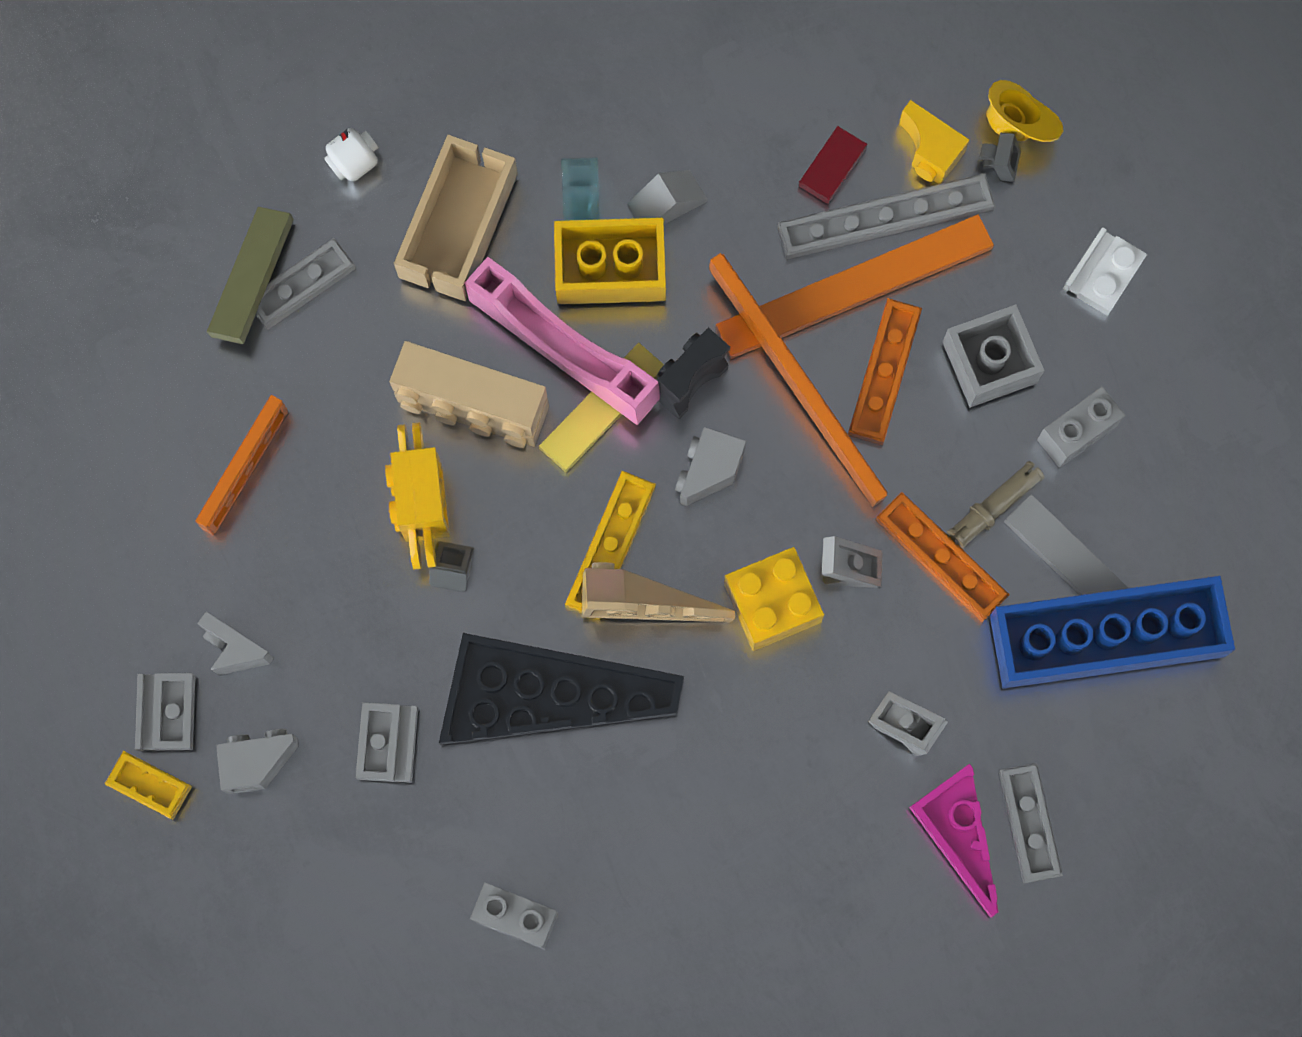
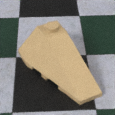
[582,562,735,622]

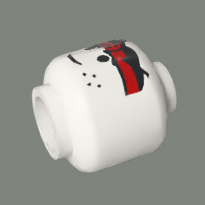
[324,128,379,181]

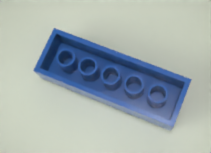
[990,576,1235,689]

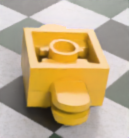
[385,422,450,570]

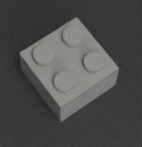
[943,304,1045,407]

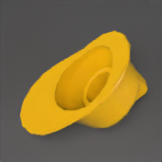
[986,80,1063,142]

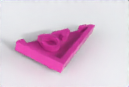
[910,764,999,918]

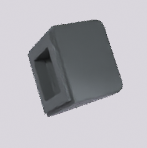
[429,541,474,592]

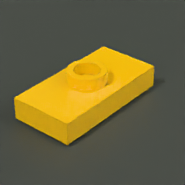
[105,750,192,820]

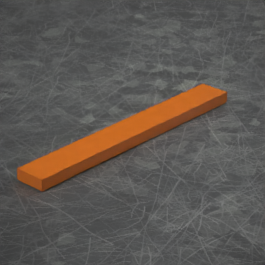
[715,214,994,360]
[709,253,888,508]

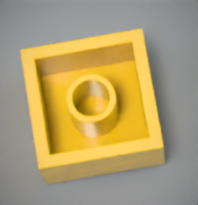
[724,547,824,651]

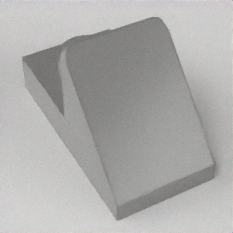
[822,536,883,588]
[197,611,274,675]
[868,691,948,756]

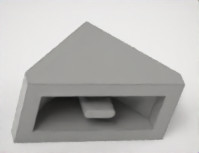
[627,170,707,225]

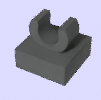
[979,133,1021,182]

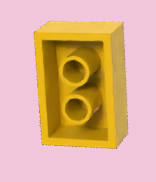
[554,218,666,304]

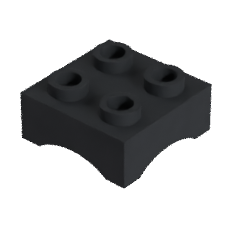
[657,327,730,419]

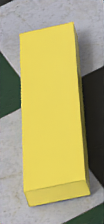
[539,343,664,473]

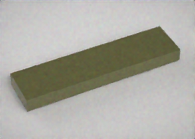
[207,207,294,344]

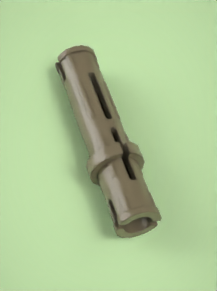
[947,461,1044,549]

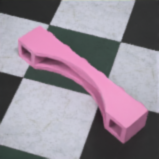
[464,257,660,425]

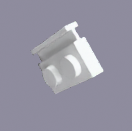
[1063,227,1147,316]

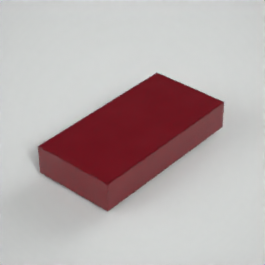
[799,126,868,205]

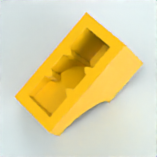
[899,100,969,184]

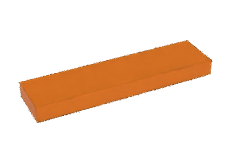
[848,298,922,446]
[195,395,288,535]
[875,492,1010,623]

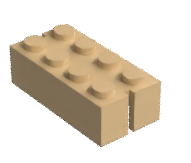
[394,135,518,302]
[389,341,549,448]

